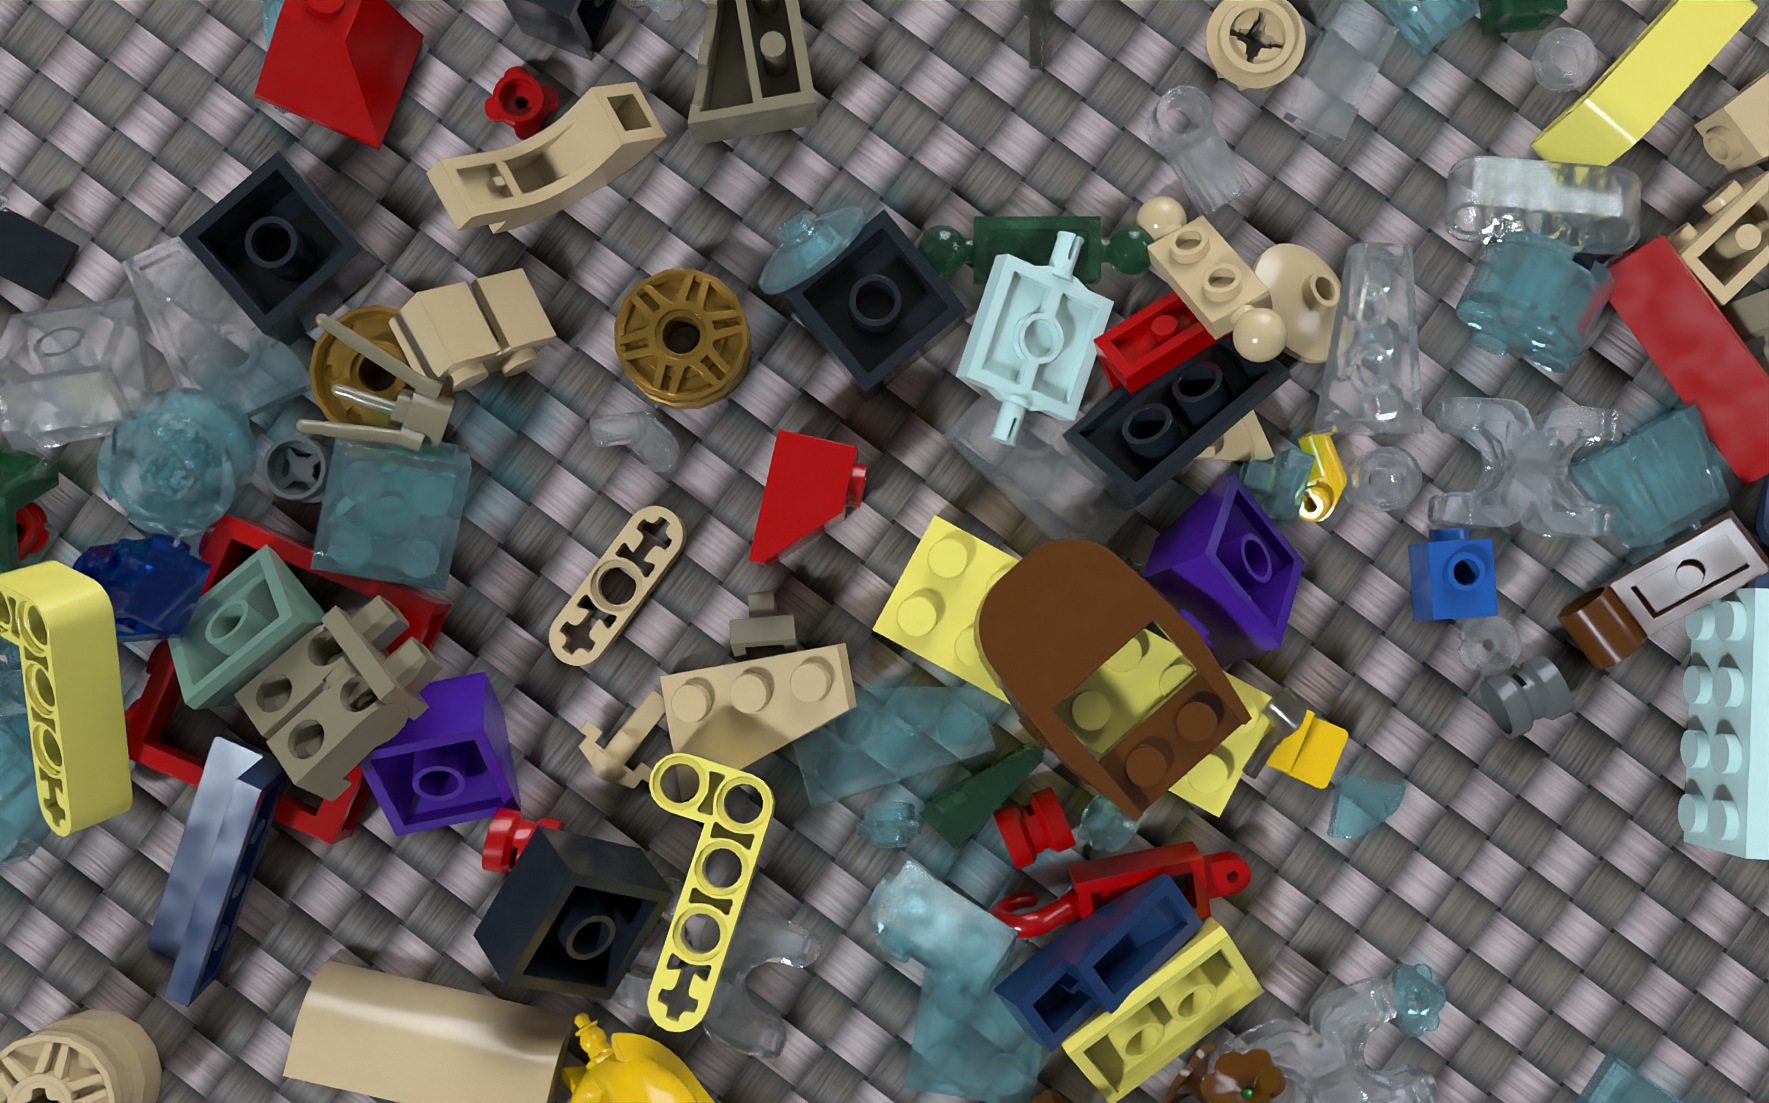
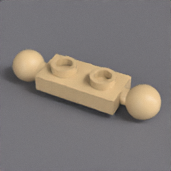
[1136,196,1288,362]

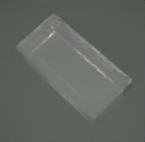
[1282,2,1399,146]

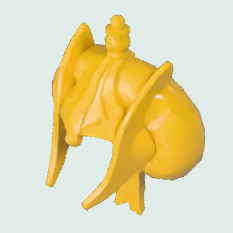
[560,1012,715,1103]

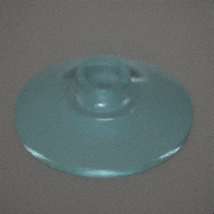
[758,206,867,295]

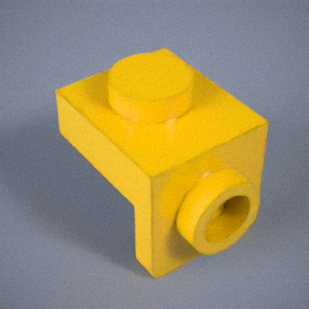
[1257,703,1348,789]

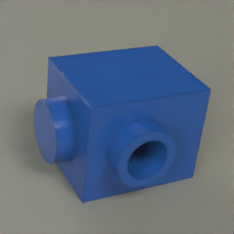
[1408,527,1498,620]

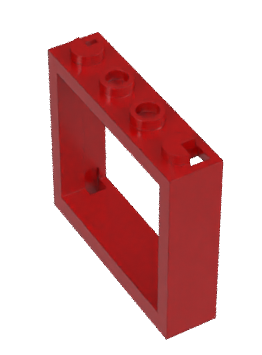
[124,513,452,844]

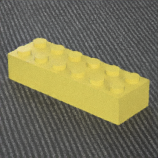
[872,515,1280,817]

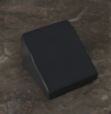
[0,207,80,300]

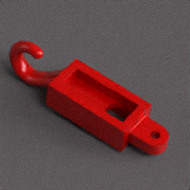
[989,841,1251,939]

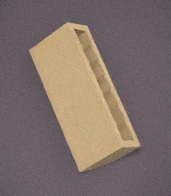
[283,960,574,1103]

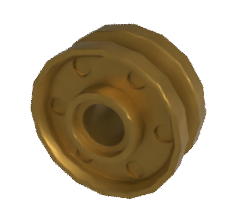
[614,268,752,410]
[309,305,455,430]

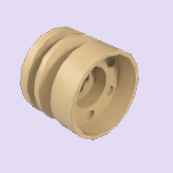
[0,1009,162,1103]

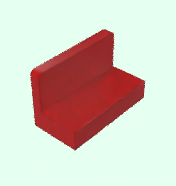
[1093,290,1233,394]

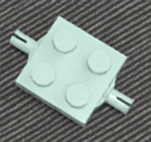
[956,231,1114,446]

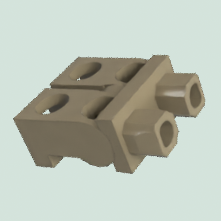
[234,595,443,802]

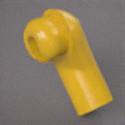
[1294,427,1347,522]

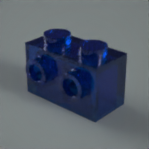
[72,533,212,643]

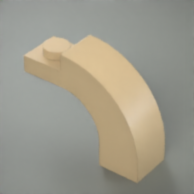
[426,82,667,234]

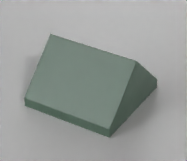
[164,544,325,710]

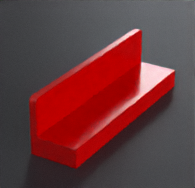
[1593,235,1769,486]

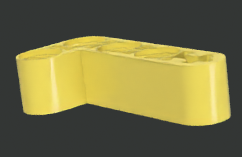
[1530,0,1758,190]
[0,560,133,837]
[647,753,775,1032]

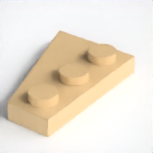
[659,643,857,802]

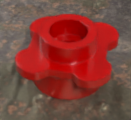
[485,66,560,141]

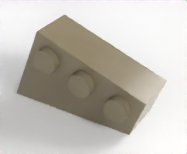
[687,0,819,145]

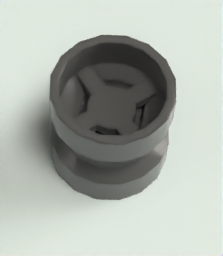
[262,436,347,505]
[1480,655,1573,739]

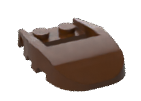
[974,537,1252,822]

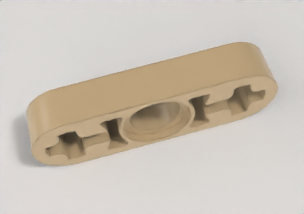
[549,506,686,666]

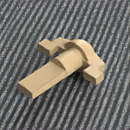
[578,689,665,789]

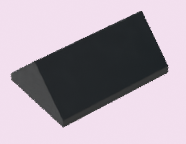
[1062,332,1292,512]

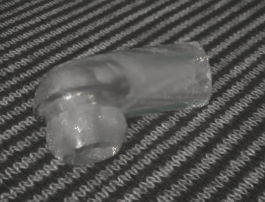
[590,411,680,472]

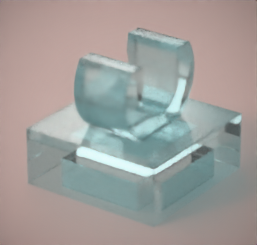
[1238,449,1315,522]

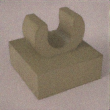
[729,590,800,662]

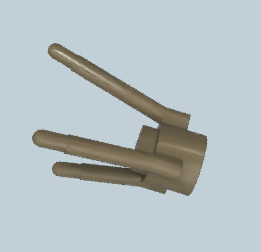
[296,313,455,452]

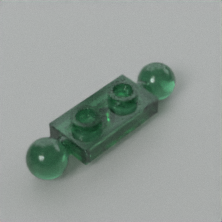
[917,216,1155,284]

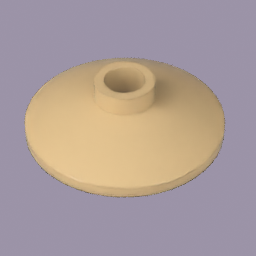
[1252,243,1352,364]

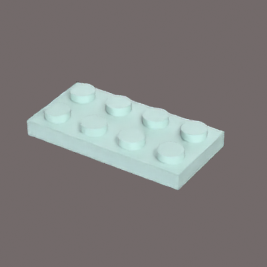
[1678,588,1769,860]

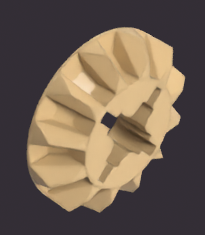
[1205,0,1306,91]

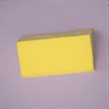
[1060,916,1264,1103]

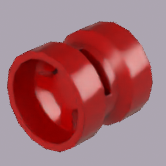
[992,786,1076,870]
[482,807,564,874]

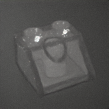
[0,296,153,451]

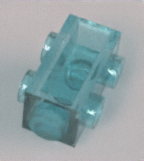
[868,861,1018,1003]

